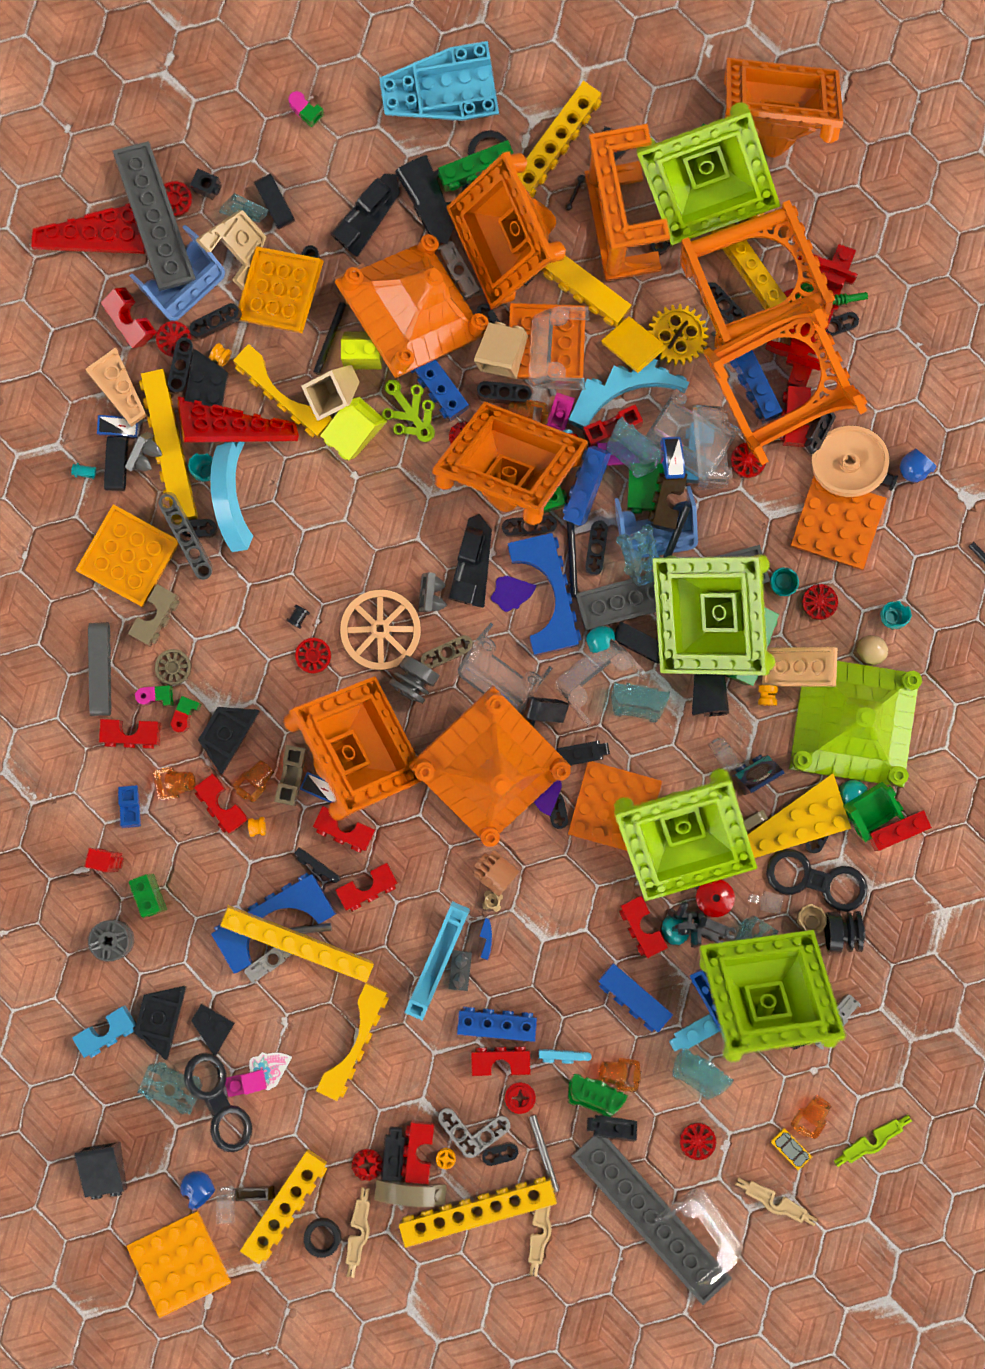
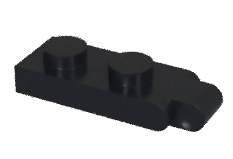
[804,412,836,454]
[556,740,610,765]
[294,847,341,883]
[587,1115,637,1142]
[381,1126,405,1181]

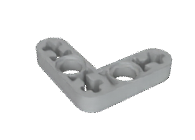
[438,1108,510,1158]

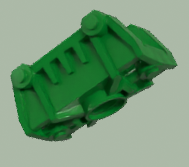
[568,1074,628,1117]

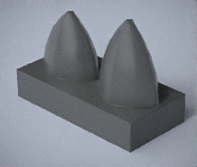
[125,431,162,471]
[418,572,447,613]
[449,950,472,991]

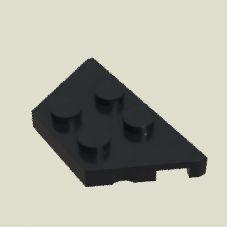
[185,349,229,406]
[198,707,261,775]
[134,986,187,1060]

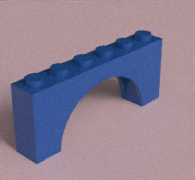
[508,533,581,656]
[211,873,336,974]

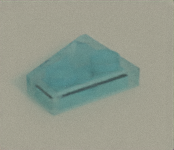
[219,193,268,222]

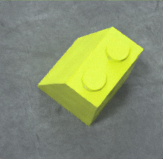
[341,331,382,369]
[320,397,387,460]

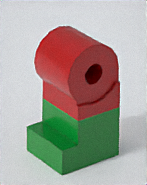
[171,696,202,733]

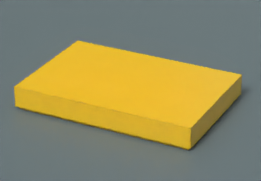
[601,316,666,373]

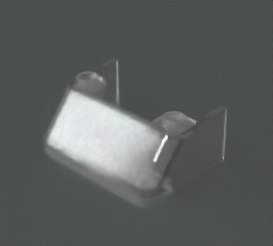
[529,306,590,390]
[691,405,732,490]
[458,623,553,713]
[555,639,649,727]
[654,1188,743,1286]

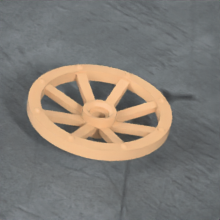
[340,590,421,670]

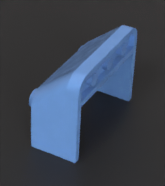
[129,225,225,321]
[615,486,698,560]

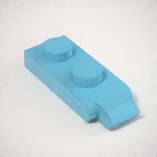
[669,1014,720,1052]
[539,1049,592,1064]

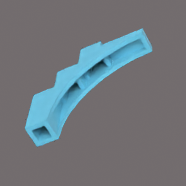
[568,359,690,430]

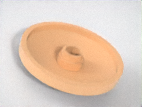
[812,426,889,497]

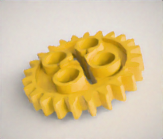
[648,304,709,366]

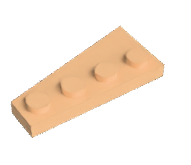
[85,347,146,427]

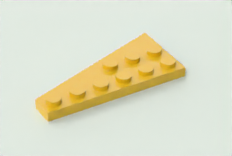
[747,773,851,858]

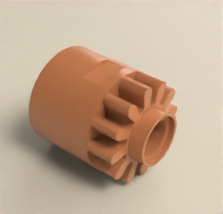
[473,850,520,897]

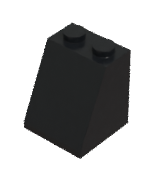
[74,1142,127,1200]

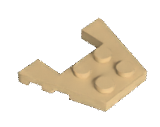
[196,210,267,291]

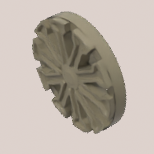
[155,649,191,685]

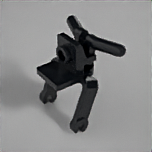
[667,901,737,948]

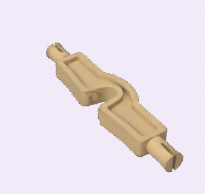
[735,1177,817,1226]
[346,1187,370,1277]
[529,1206,551,1276]

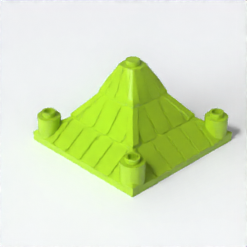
[636,102,781,245]
[653,554,775,675]
[789,661,922,787]
[614,769,758,901]
[699,930,846,1062]

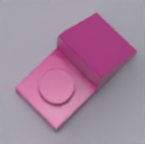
[547,393,575,431]
[225,1069,267,1097]

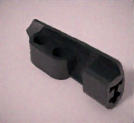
[395,155,455,244]
[330,174,400,257]
[448,514,492,608]
[692,674,729,717]

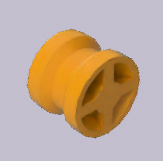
[209,343,232,367]
[248,817,266,837]
[436,1148,456,1169]

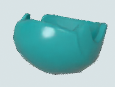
[188,453,213,482]
[770,567,799,596]
[880,601,912,629]
[586,626,615,653]
[839,779,868,804]
[661,916,690,945]

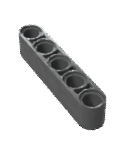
[158,492,213,580]
[88,622,112,716]

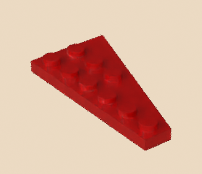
[31,203,145,254]

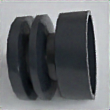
[824,911,865,953]

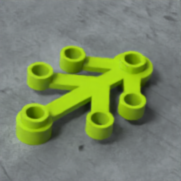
[382,380,435,442]

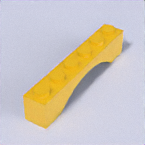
[233,344,332,439]
[316,983,389,1101]

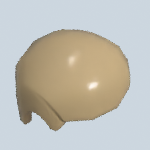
[857,635,888,665]
[797,904,827,935]

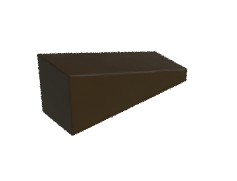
[234,1185,275,1201]

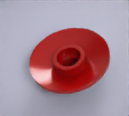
[696,879,735,918]

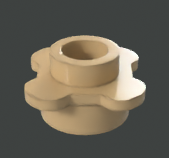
[482,891,503,912]

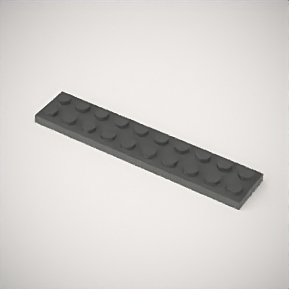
[576,545,770,631]
[571,1135,732,1305]

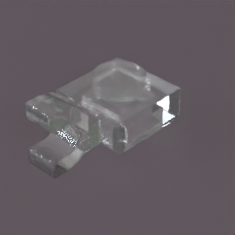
[748,891,784,914]

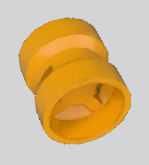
[758,685,778,706]

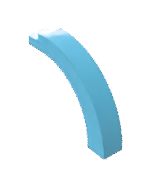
[210,442,253,552]
[405,901,470,1021]

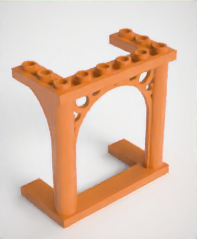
[584,124,670,281]
[680,200,835,349]
[703,297,868,465]

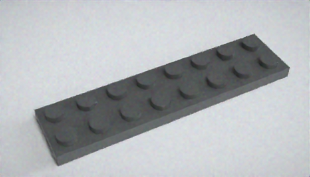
[113,141,196,291]

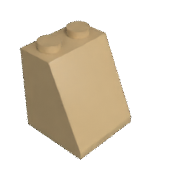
[474,322,528,379]
[301,365,360,421]

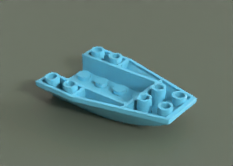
[379,41,499,121]

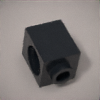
[190,169,221,200]

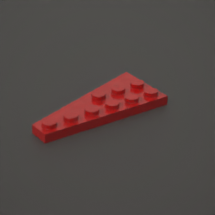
[177,396,299,442]

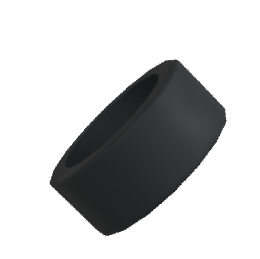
[303,1218,341,1258]

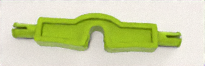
[833,1114,912,1167]

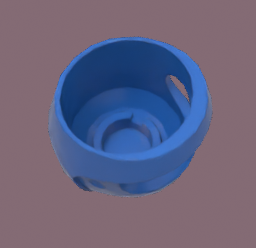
[900,448,937,483]
[180,1171,215,1211]

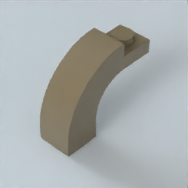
[375,1180,446,1207]

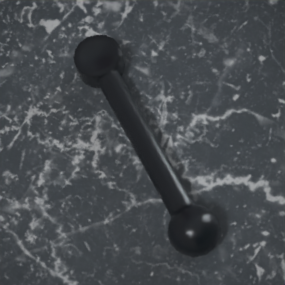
[565,175,585,211]

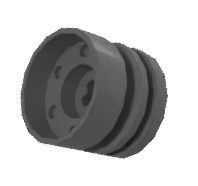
[389,655,440,704]
[88,920,134,961]

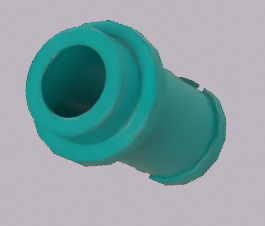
[71,463,96,479]

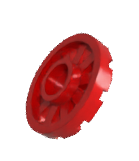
[164,181,193,217]
[156,321,192,357]
[730,443,766,478]
[802,584,838,620]
[295,638,331,674]
[680,1123,717,1160]

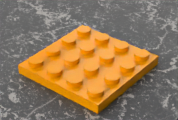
[238,246,324,334]
[76,504,179,608]
[126,1210,231,1318]

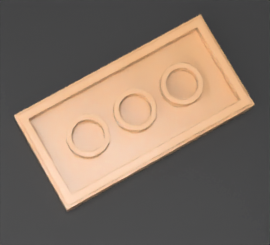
[762,647,838,687]

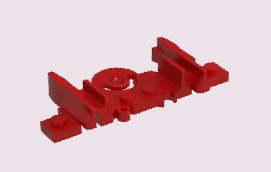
[765,244,858,387]

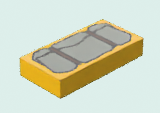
[770,1128,812,1170]

